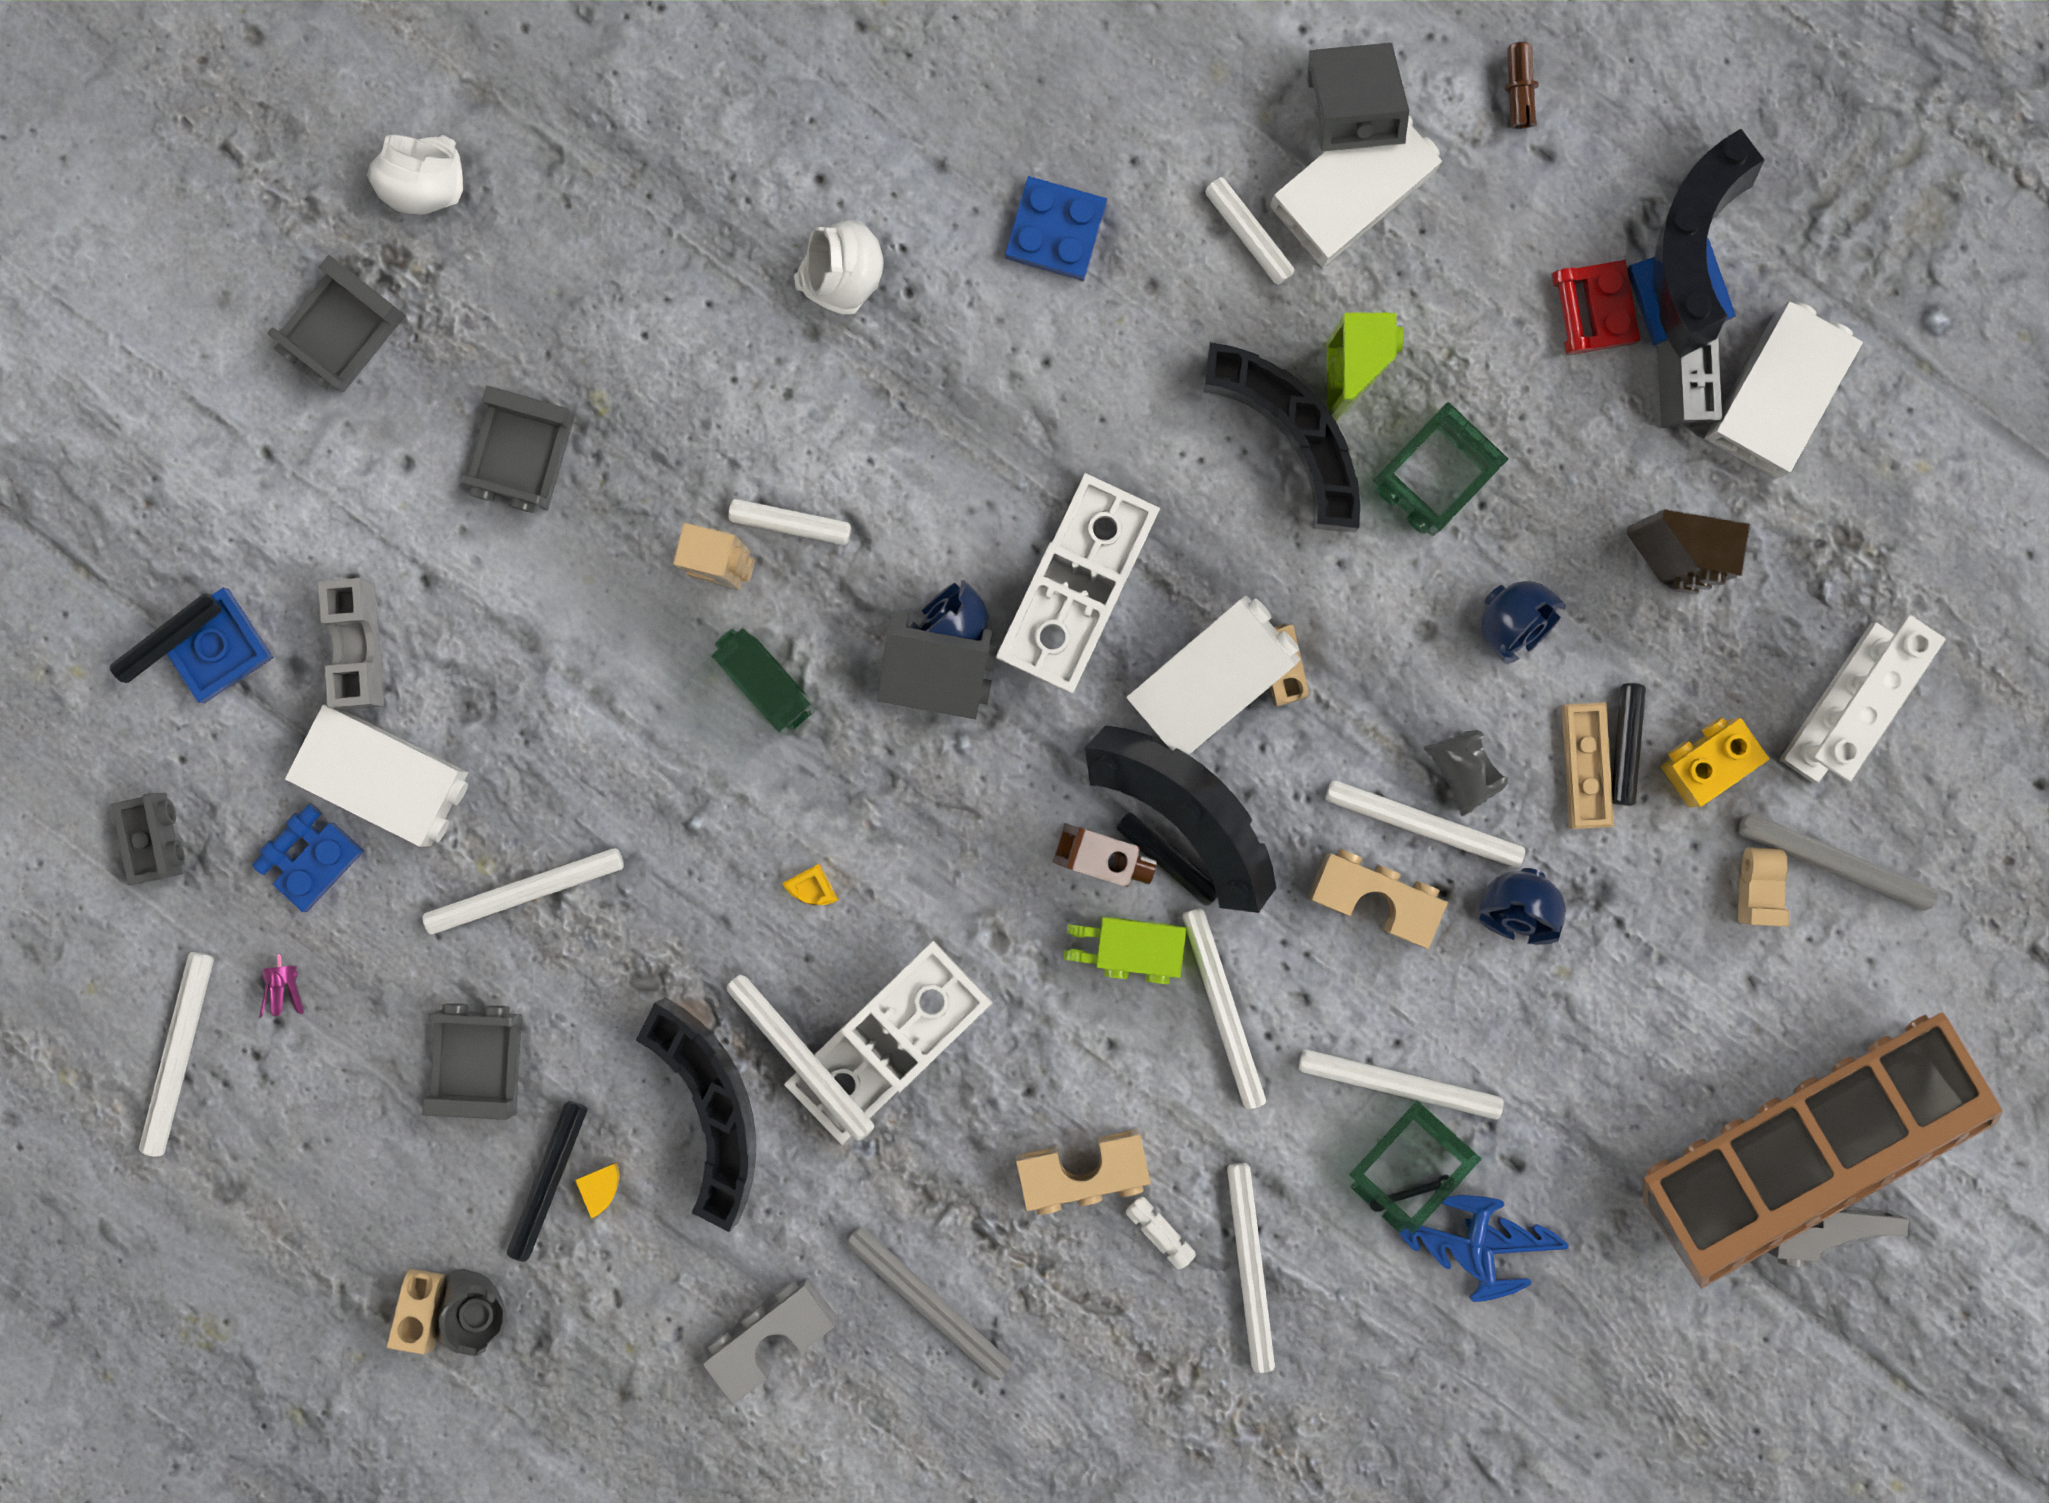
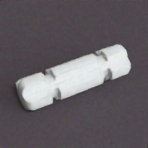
[1126,1196,1196,1269]

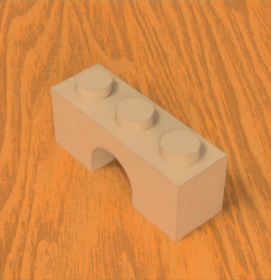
[673,523,755,591]
[1307,849,1448,949]
[1016,1128,1151,1215]

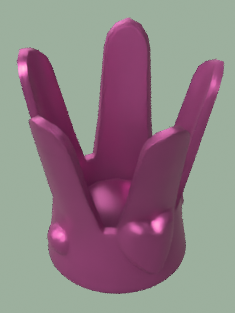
[259,954,304,1018]

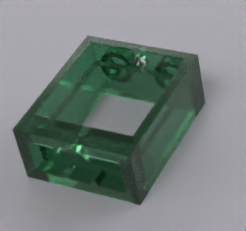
[1373,402,1509,537]
[711,628,819,736]
[1349,1100,1482,1234]

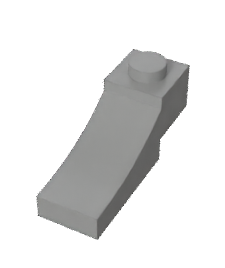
[1768,1207,1909,1267]

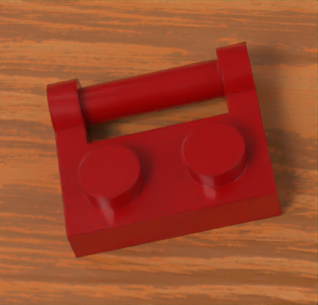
[1551,260,1640,355]

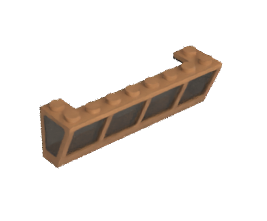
[1643,1012,2003,1289]

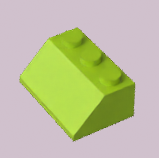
[1326,313,1404,421]

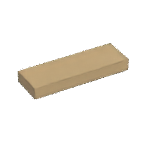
[1561,702,1614,829]

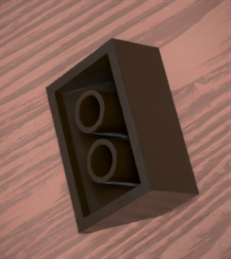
[1627,509,1750,594]

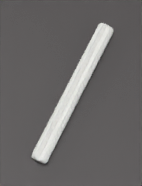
[1325,781,1525,868]
[422,848,624,934]
[1182,908,1266,1109]
[139,952,214,1157]
[726,975,874,1141]
[1299,1050,1504,1120]
[1227,1163,1275,1373]

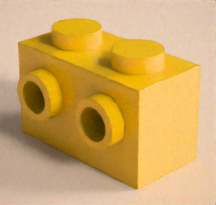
[1660,717,1770,807]

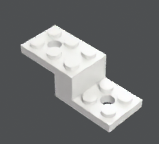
[996,473,1160,694]
[784,940,992,1145]

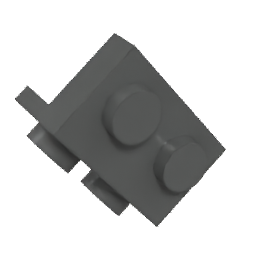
[111,793,185,885]

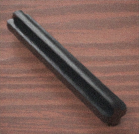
[506,1101,587,1262]

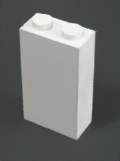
[1269,115,1443,268]
[1704,301,1863,479]
[1126,595,1301,755]
[285,704,469,847]

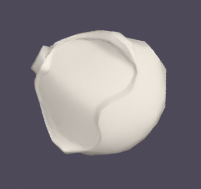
[367,135,463,215]
[794,220,884,315]

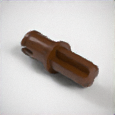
[1505,42,1539,129]

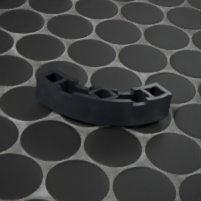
[1653,129,1765,358]
[1203,342,1360,533]
[1085,725,1276,913]
[635,997,756,1232]

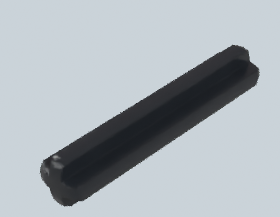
[109,593,222,683]
[1612,683,1646,806]
[1116,813,1217,906]

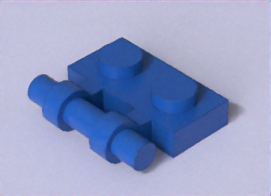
[252,803,364,912]

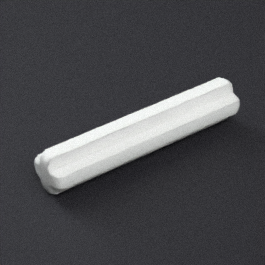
[1205,177,1294,285]
[729,499,851,545]

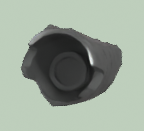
[1424,730,1508,816]
[436,1269,508,1356]

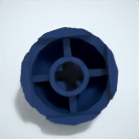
[909,580,989,641]
[1481,581,1566,664]
[1478,868,1566,945]

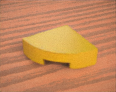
[782,864,839,905]
[575,1162,620,1219]

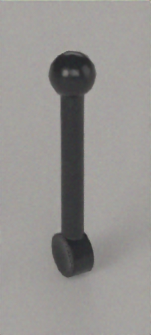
[1369,1174,1454,1212]

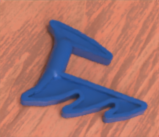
[1392,1195,1504,1281]
[1463,1218,1568,1302]

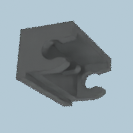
[1657,337,1722,428]

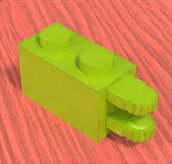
[1063,916,1186,984]

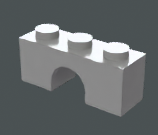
[317,578,385,710]
[703,1278,838,1405]

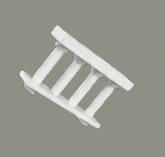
[1779,615,1946,783]

